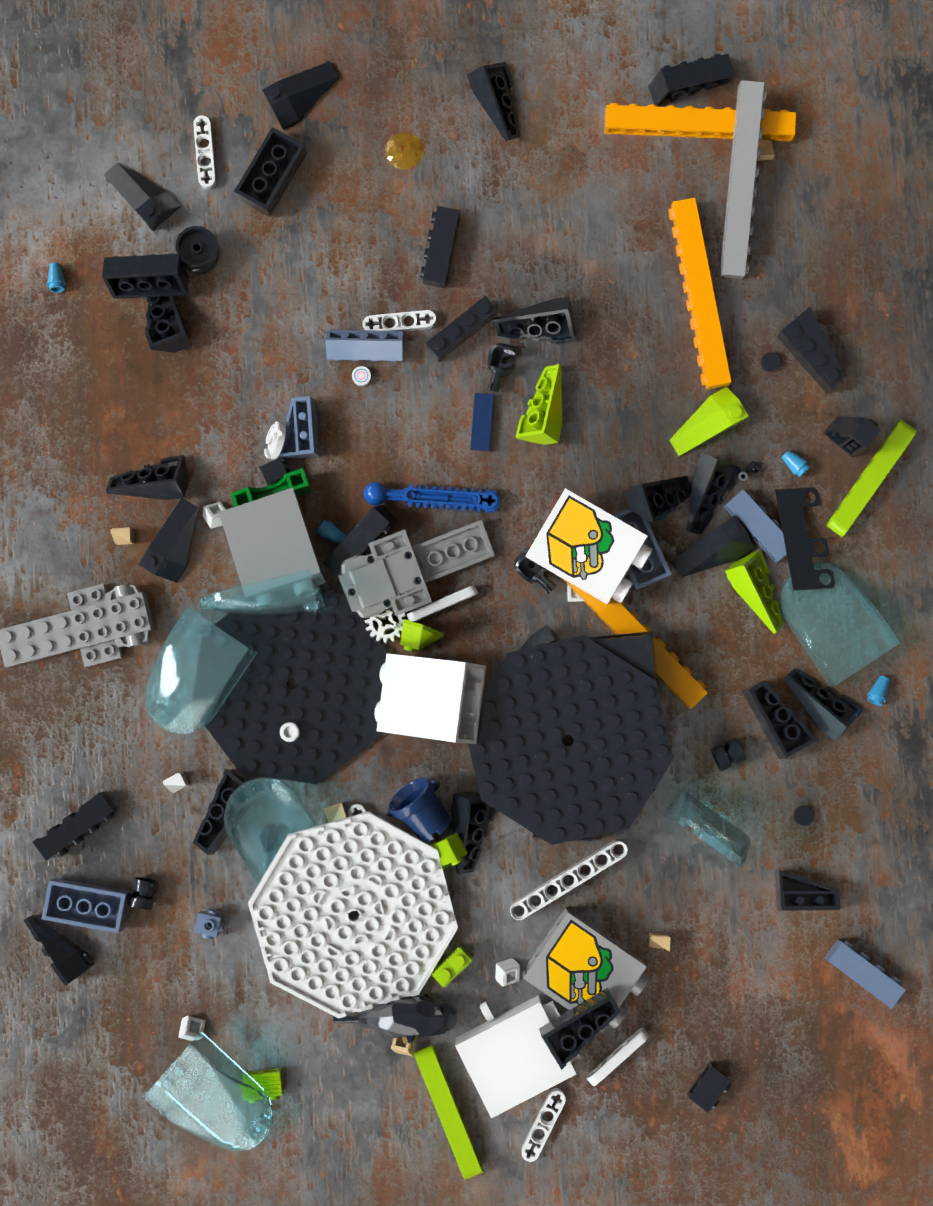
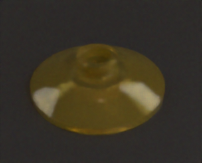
[385,132,423,170]

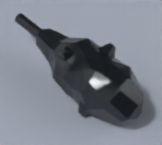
[333,994,457,1043]

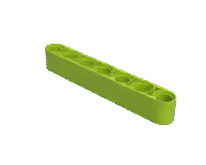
[826,420,918,537]
[414,1045,483,1180]

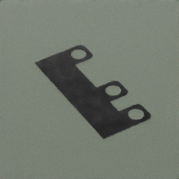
[775,488,835,591]

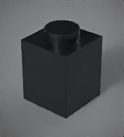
[259,458,291,486]

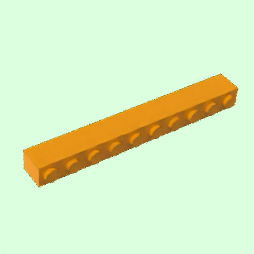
[604,103,796,141]
[668,198,731,390]
[562,578,708,709]

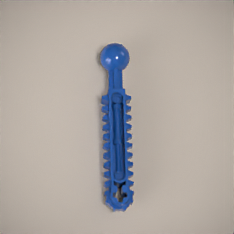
[363,482,501,513]

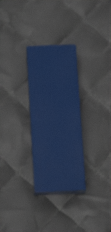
[470,393,494,452]

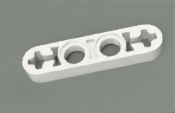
[193,115,217,190]
[363,310,436,331]
[406,585,479,622]
[586,1027,650,1086]
[521,1088,566,1162]

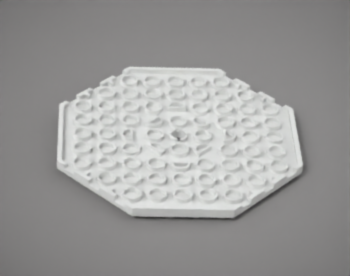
[248,812,458,1018]

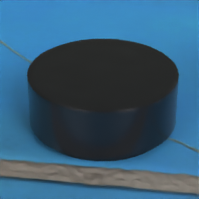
[760,352,780,372]
[793,806,814,826]

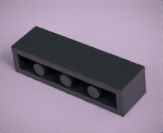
[420,206,460,288]
[426,296,497,362]

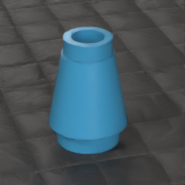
[47,263,66,293]
[782,450,810,477]
[316,520,346,544]
[867,676,890,706]

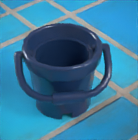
[386,777,451,842]

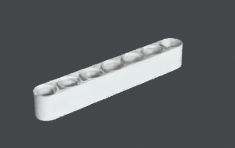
[510,840,628,920]

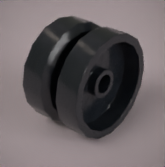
[175,226,219,275]

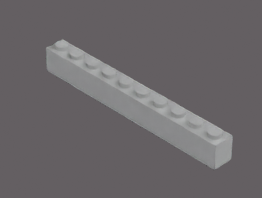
[719,80,767,279]

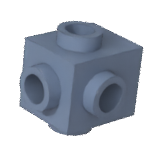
[194,909,226,939]

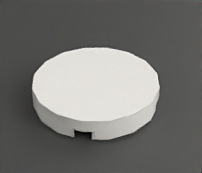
[264,421,286,460]

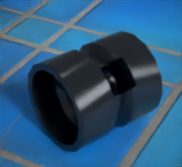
[710,738,746,772]
[127,877,159,910]

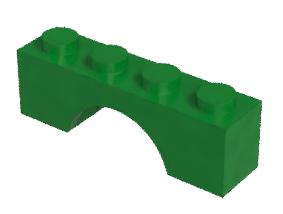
[230,468,312,507]

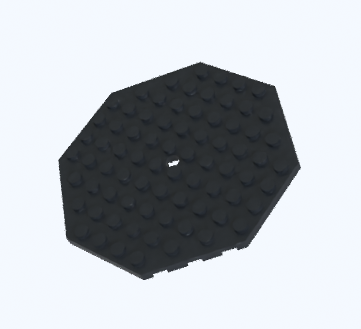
[192,591,389,784]
[468,635,674,845]

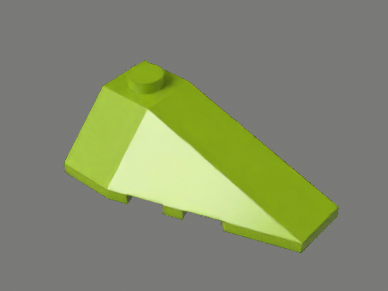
[515,364,562,445]
[669,387,748,456]
[725,550,785,634]
[400,619,444,653]

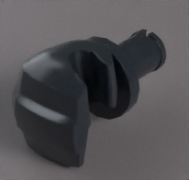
[487,343,519,393]
[514,548,557,594]

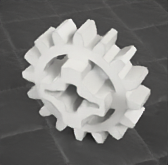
[365,606,406,643]

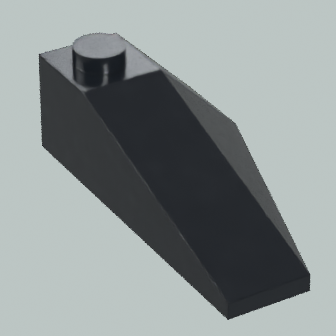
[106,455,188,500]
[624,476,692,522]
[670,515,754,577]
[784,669,863,741]
[24,915,94,986]

